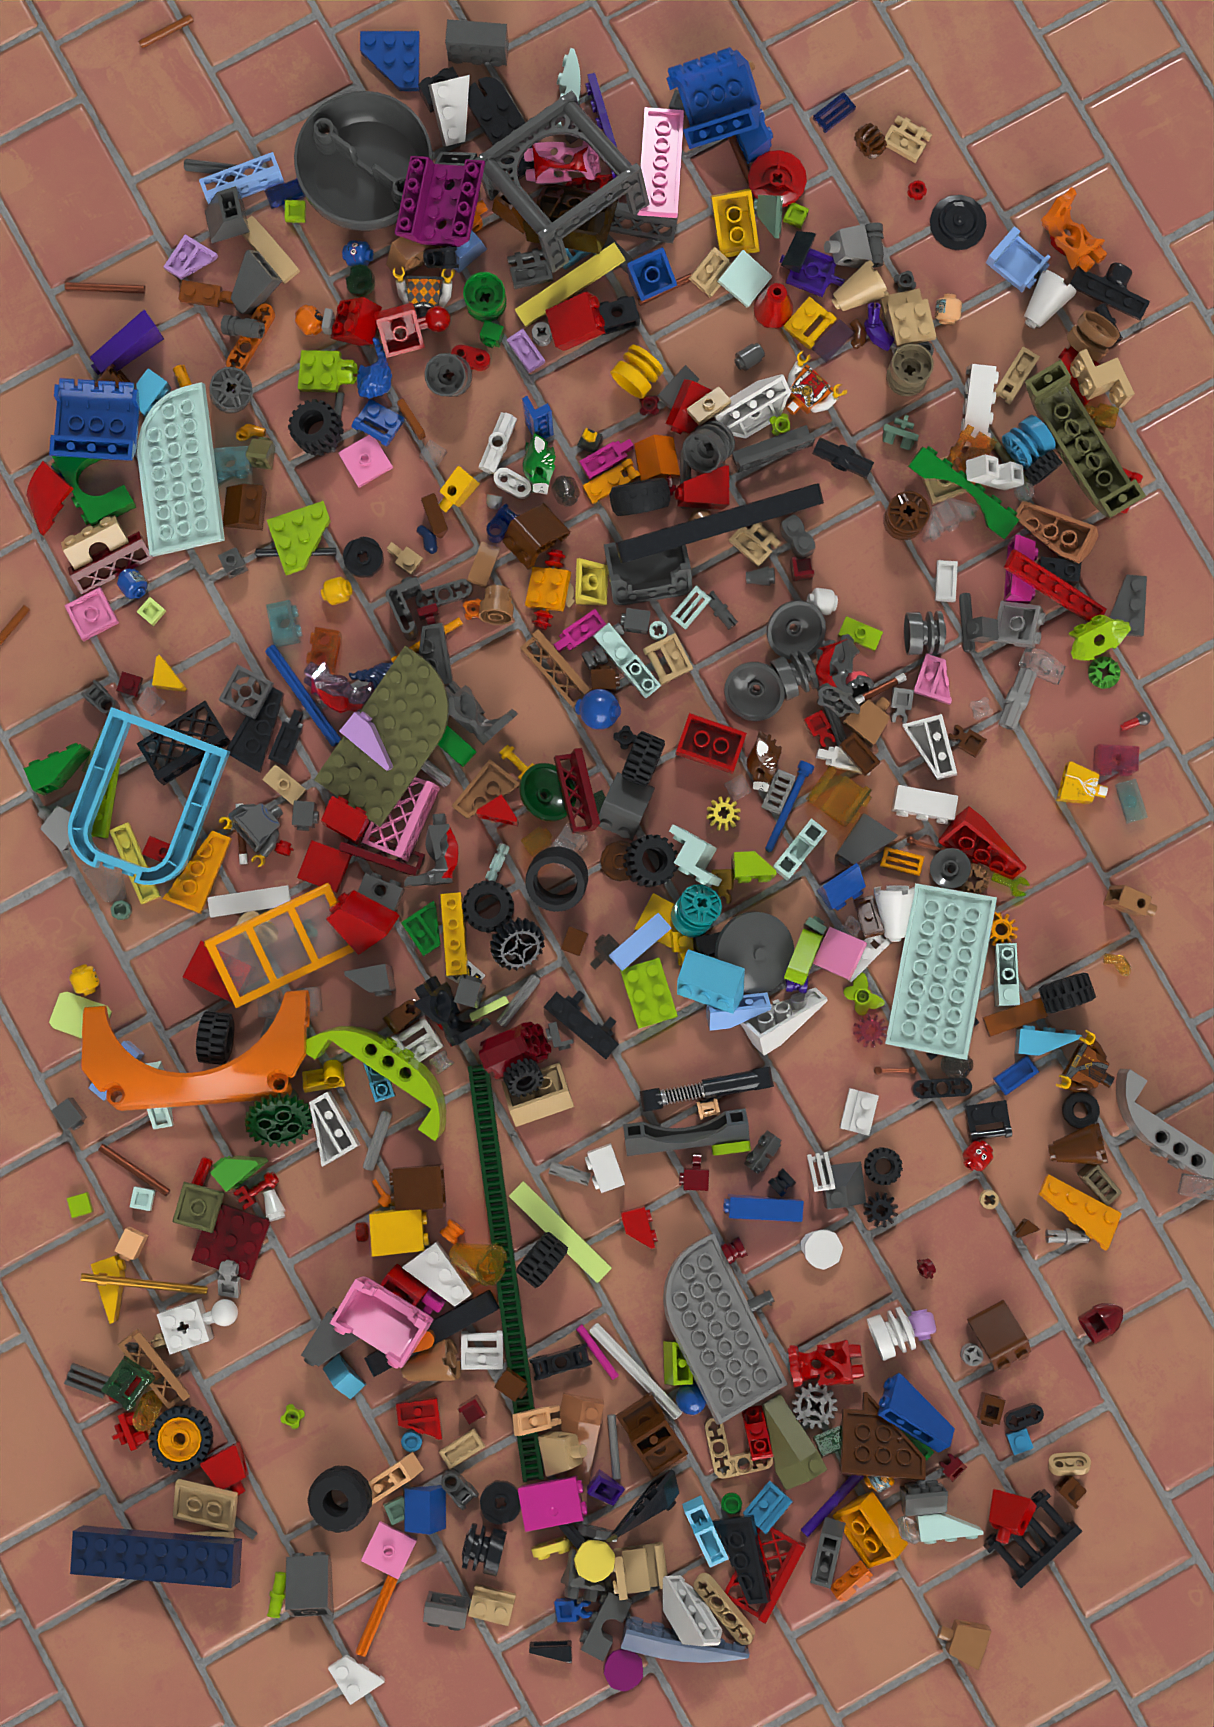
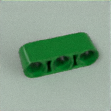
[438,725,477,767]

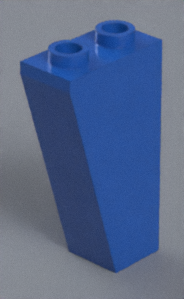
[723,1194,804,1222]
[878,1373,955,1453]

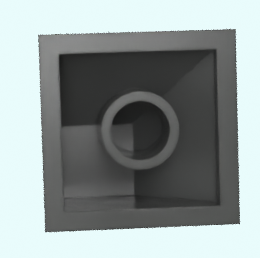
[822,1161,866,1209]

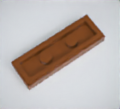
[982,997,1048,1037]

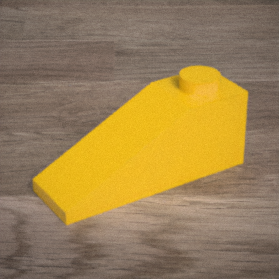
[91,1254,126,1324]

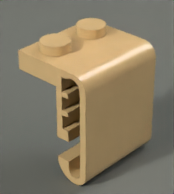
[612,1542,668,1600]

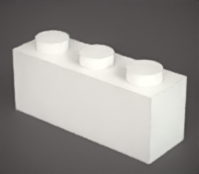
[891,785,958,824]

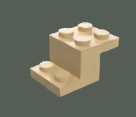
[880,289,936,348]
[1070,349,1135,409]

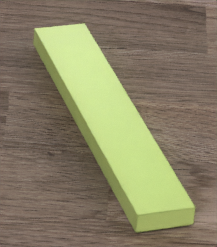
[509,1181,612,1283]

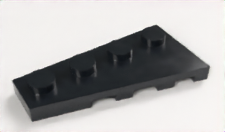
[226,687,284,773]
[712,1515,771,1605]

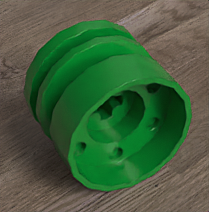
[463,272,507,322]

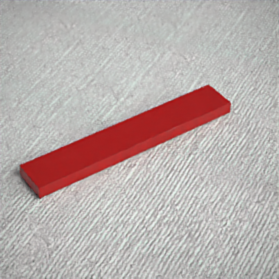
[1003,549,1107,622]

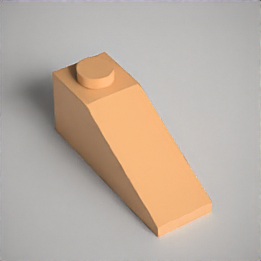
[368,1452,424,1505]

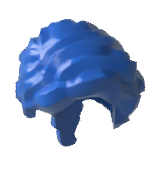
[357,337,392,399]

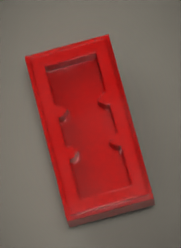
[142,836,170,862]

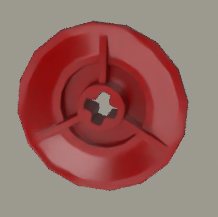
[748,150,807,207]

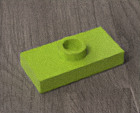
[838,616,883,651]

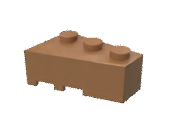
[386,221,447,279]

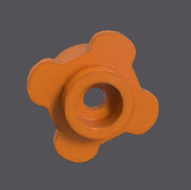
[463,599,482,620]

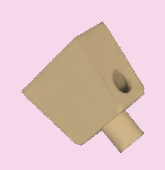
[538,1431,587,1476]

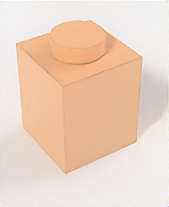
[115,1227,149,1261]

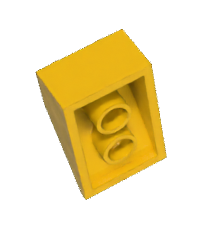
[710,189,760,258]

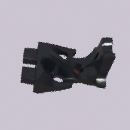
[414,975,492,1047]

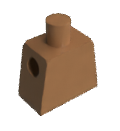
[842,697,891,748]
[1103,885,1157,917]
[937,1619,992,1670]

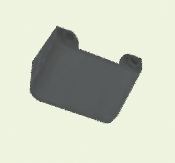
[604,542,692,605]

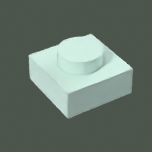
[130,1186,156,1211]

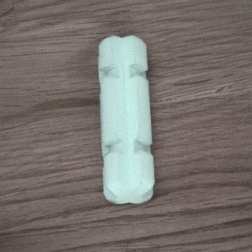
[485,843,509,881]

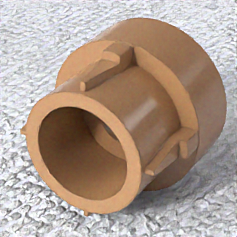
[479,585,514,625]

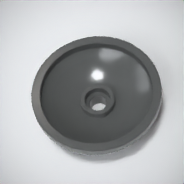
[767,600,826,660]
[724,662,785,721]

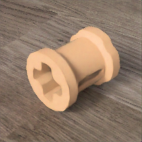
[696,1098,720,1120]

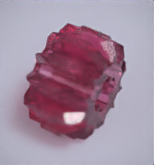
[853,1013,888,1048]

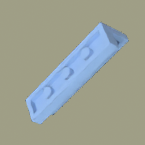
[199,152,284,205]

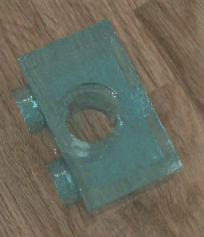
[213,446,253,480]
[266,600,303,648]

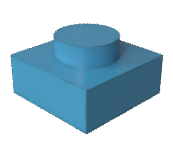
[1006,1428,1034,1455]

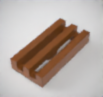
[397,398,426,440]

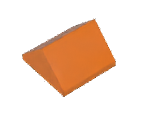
[634,434,680,481]

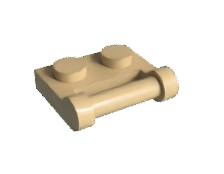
[643,633,693,686]

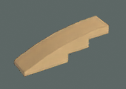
[242,216,300,284]

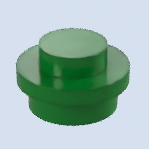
[721,1492,742,1514]

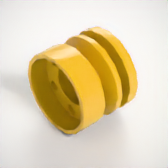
[610,344,664,399]

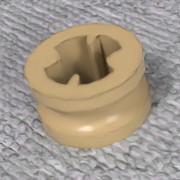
[979,1189,999,1209]

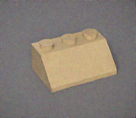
[501,1062,574,1127]

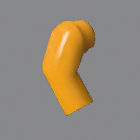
[236,424,266,441]

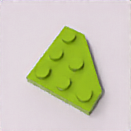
[267,501,331,576]

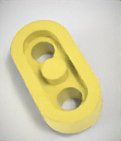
[531,1536,573,1560]

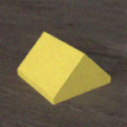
[575,558,608,605]

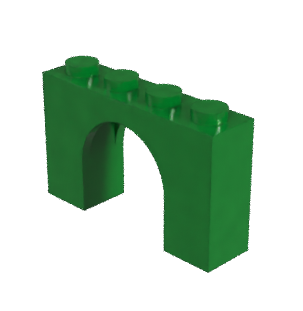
[51,456,136,526]

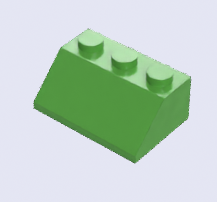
[210,1155,269,1192]

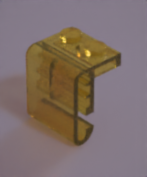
[806,766,872,827]

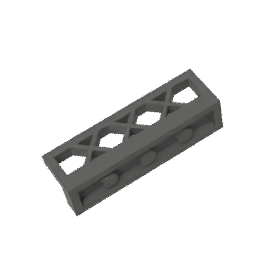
[609,202,678,244]
[731,425,815,473]

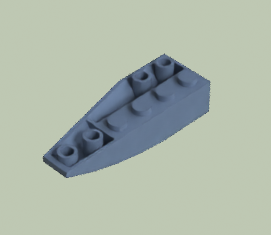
[620,1617,750,1663]

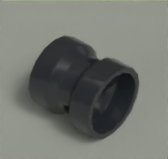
[768,1168,796,1197]

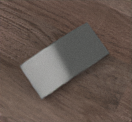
[657,365,699,410]

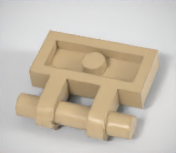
[885,115,933,163]
[729,522,781,568]

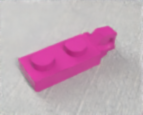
[579,439,634,480]
[553,609,606,653]

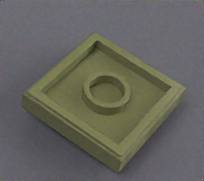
[172,1181,225,1233]

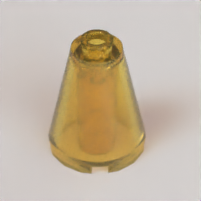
[449,1243,507,1286]

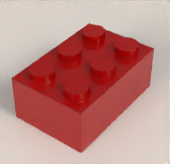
[675,713,747,774]

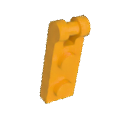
[582,458,641,504]

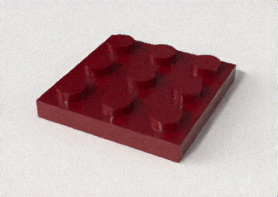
[191,1203,271,1280]

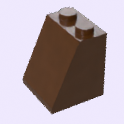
[389,1164,446,1211]

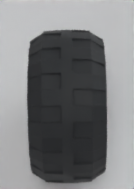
[609,478,671,516]
[307,1465,372,1533]

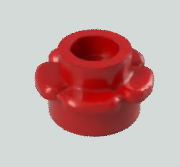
[907,180,927,200]
[274,840,294,856]

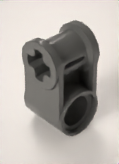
[81,679,120,716]
[441,1469,479,1510]

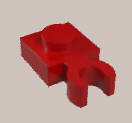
[804,710,835,748]

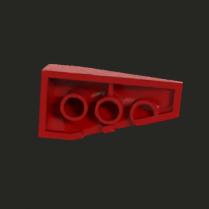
[938,806,1027,880]

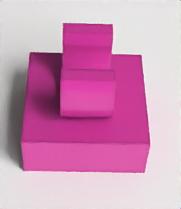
[422,1289,447,1315]

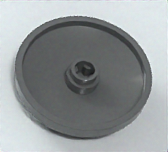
[715,911,794,994]

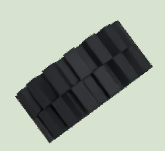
[1023,450,1063,486]
[503,1058,544,1097]
[864,1147,903,1186]

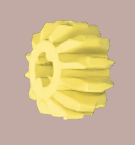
[706,797,741,831]

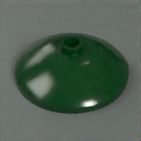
[519,763,576,822]

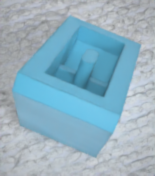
[323,1354,366,1399]

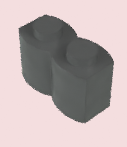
[780,514,815,559]

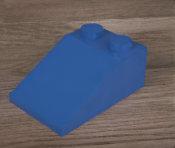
[817,863,866,911]

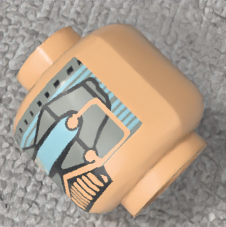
[935,294,962,325]

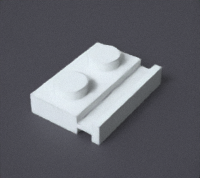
[839,1088,879,1136]

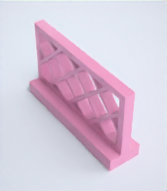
[362,777,440,862]

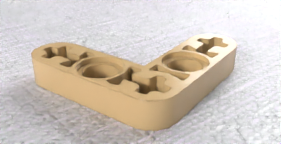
[705,1416,773,1478]

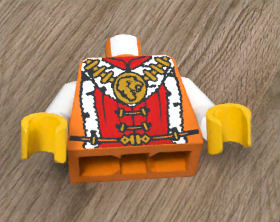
[786,350,847,415]

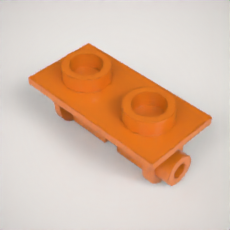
[831,1560,873,1602]

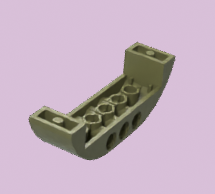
[1025,360,1146,518]

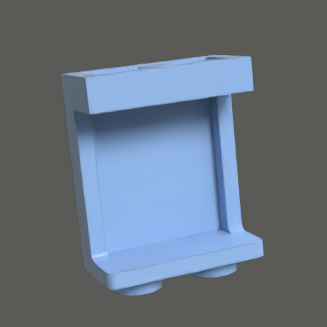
[986,226,1051,292]

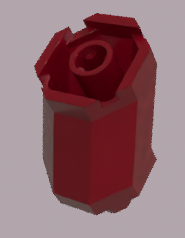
[478,1022,552,1080]

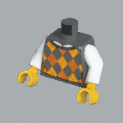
[393,266,455,318]

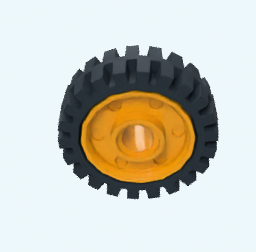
[149,1405,213,1471]

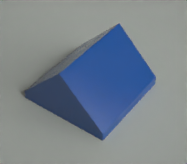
[626,247,678,301]
[404,1485,446,1535]

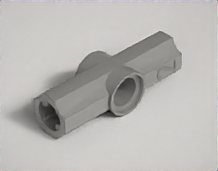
[998,668,1037,730]

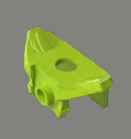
[1068,615,1131,661]

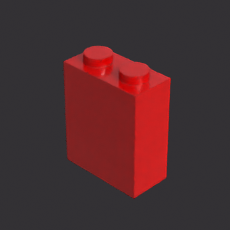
[545,291,605,351]

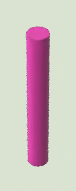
[576,1324,619,1380]

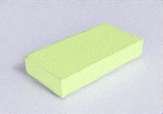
[469,996,510,1022]

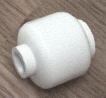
[807,588,838,615]

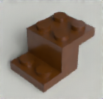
[616,1392,688,1477]

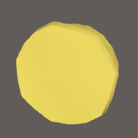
[574,1540,615,1583]

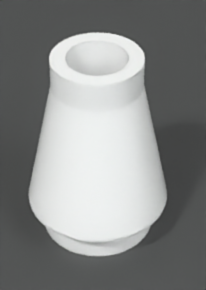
[263,1189,286,1222]

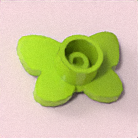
[843,972,885,1016]

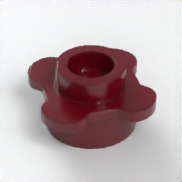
[639,395,659,416]
[917,1258,936,1279]

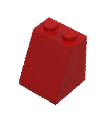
[326,890,400,955]

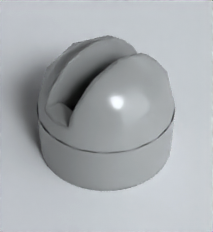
[486,494,503,510]

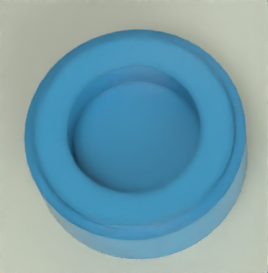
[401,1430,423,1452]

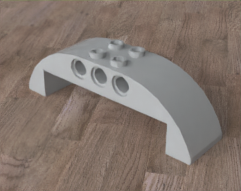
[1116,1069,1214,1179]

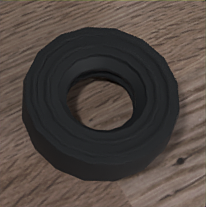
[1062,1092,1100,1129]

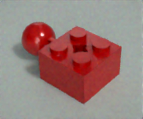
[374,303,451,358]

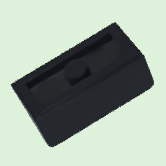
[781,231,816,273]

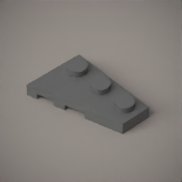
[419,623,454,684]

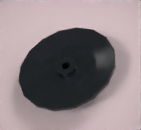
[930,195,987,250]

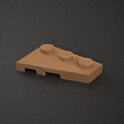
[452,759,519,819]

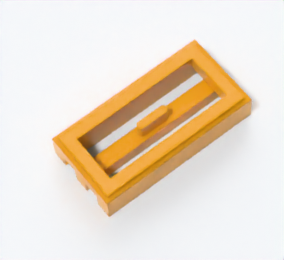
[879,846,925,877]

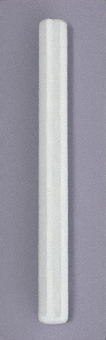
[589,1323,682,1419]

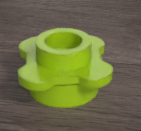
[769,413,790,436]
[280,1404,305,1429]

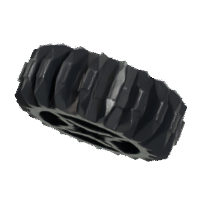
[490,917,545,971]

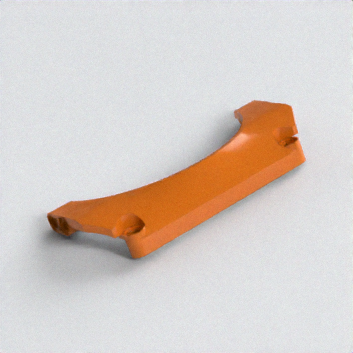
[81,990,310,1111]

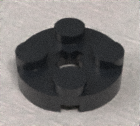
[343,537,384,578]
[480,1480,521,1525]

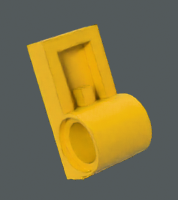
[302,1060,345,1093]

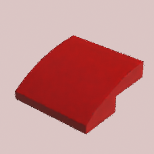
[297,840,352,893]

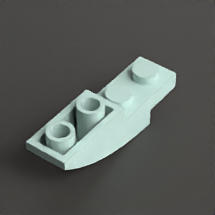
[556,48,581,128]
[593,623,661,699]

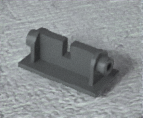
[744,1130,782,1174]

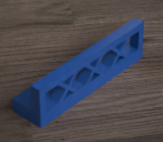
[522,396,554,439]

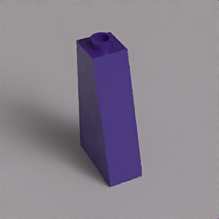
[90,310,164,375]

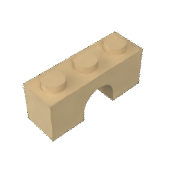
[61,515,129,570]

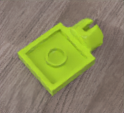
[298,350,358,392]

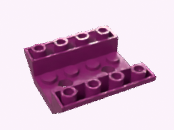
[395,156,485,247]

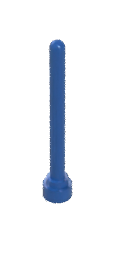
[765,760,815,852]

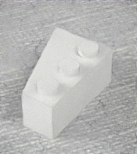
[309,1091,361,1167]
[402,1241,473,1306]

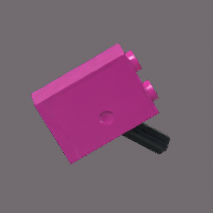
[518,1475,588,1549]

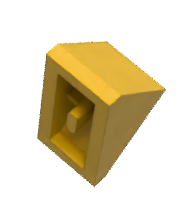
[152,655,188,692]

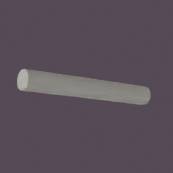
[607,1414,621,1479]

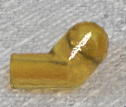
[1103,953,1131,977]

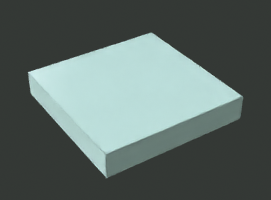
[717,250,773,308]

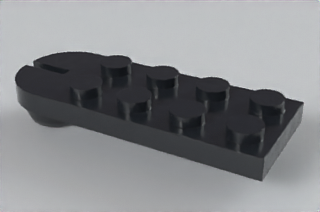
[468,77,538,180]

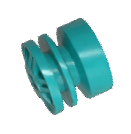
[671,884,722,937]

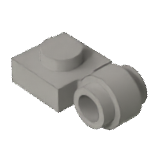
[218,1260,241,1298]

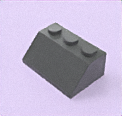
[344,964,396,997]

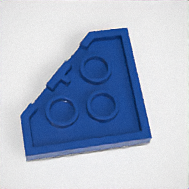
[360,31,420,91]

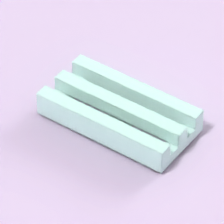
[670,585,712,629]

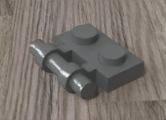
[507,248,553,289]

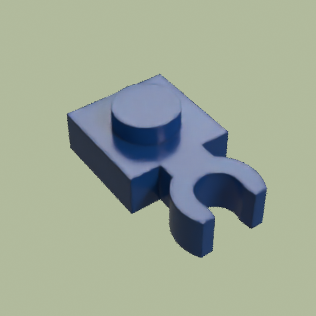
[554,1598,593,1623]

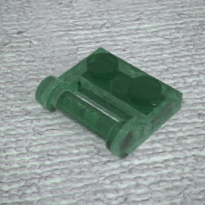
[101,1356,155,1411]

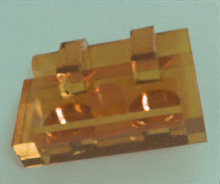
[947,424,997,471]

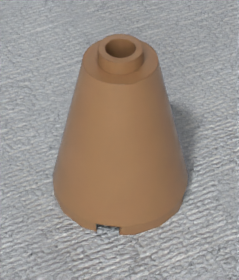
[401,1339,461,1381]

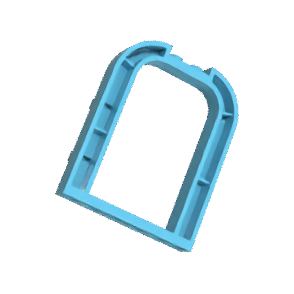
[68,707,230,885]

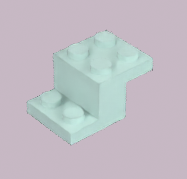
[669,824,722,887]

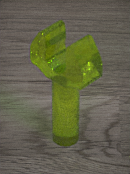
[991,873,1030,897]

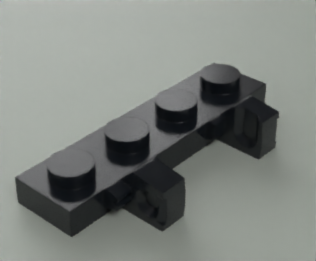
[544,990,619,1059]

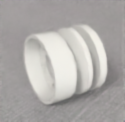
[867,1306,916,1361]

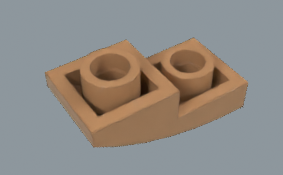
[467,541,500,588]

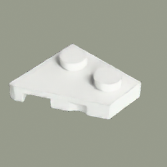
[328,1655,385,1705]

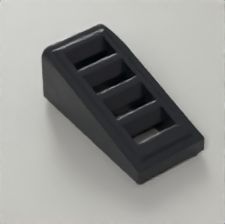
[529,1640,572,1663]

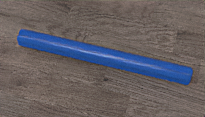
[265,645,341,747]

